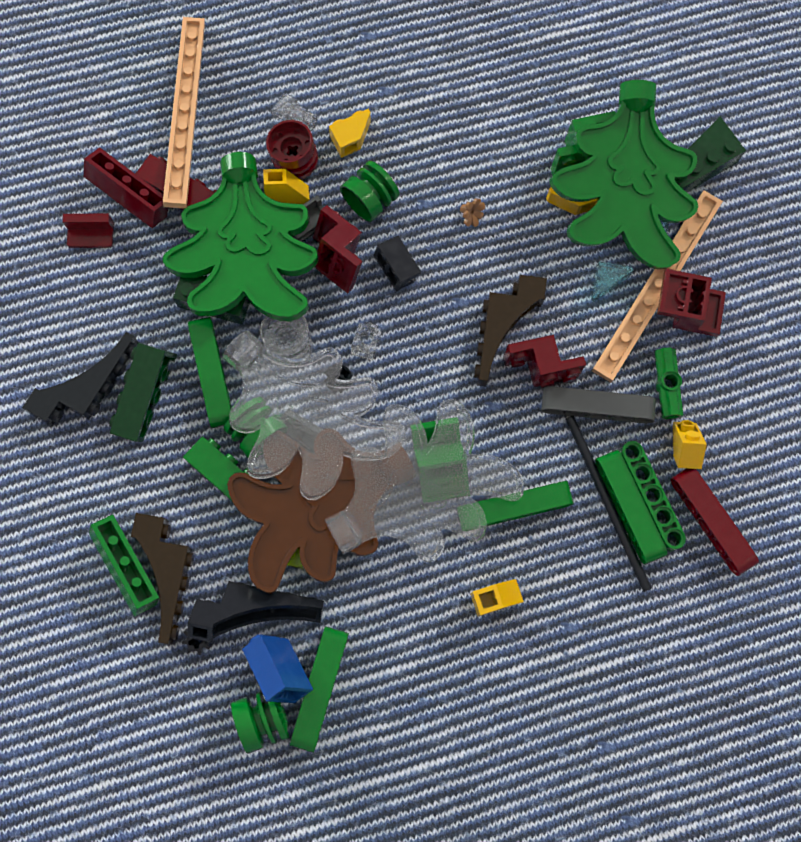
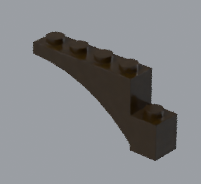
[474,275,547,387]
[131,513,194,645]

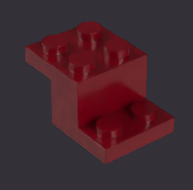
[313,205,363,294]
[657,268,726,337]
[503,335,586,389]

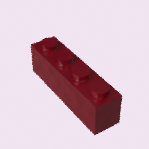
[83,147,168,229]
[135,154,217,210]

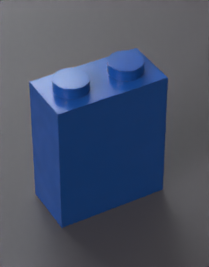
[242,634,313,703]

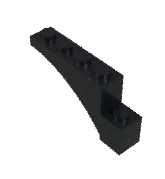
[22,332,139,427]
[188,581,324,643]

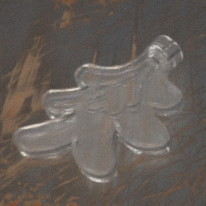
[223,331,405,500]
[325,399,524,563]

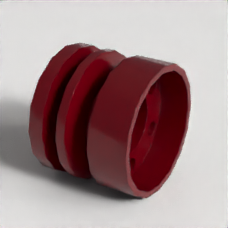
[266,120,319,180]

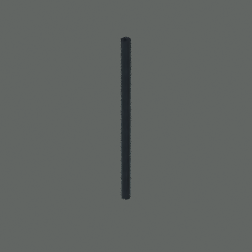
[565,415,652,592]

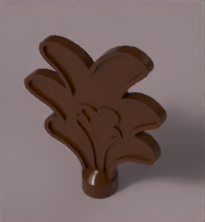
[227,429,416,594]

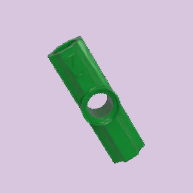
[654,347,683,419]

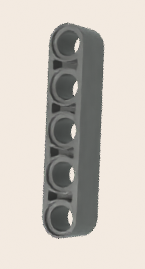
[541,386,656,424]

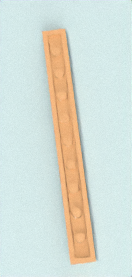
[163,17,205,208]
[592,190,723,383]

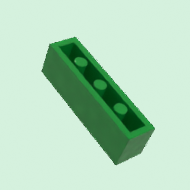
[183,436,256,501]
[89,514,159,617]

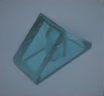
[591,261,634,302]

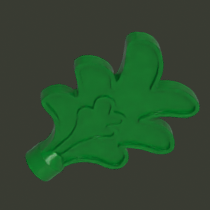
[550,80,698,270]
[163,152,318,322]

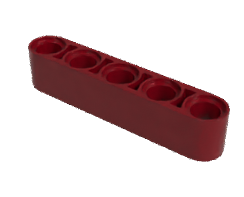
[670,468,759,576]

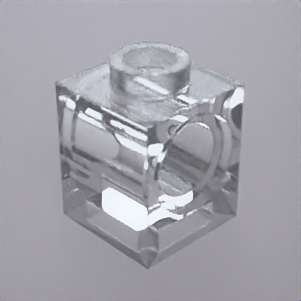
[351,322,381,361]

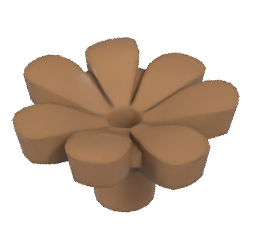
[460,198,485,227]

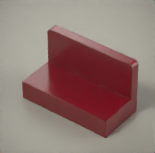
[63,213,114,248]

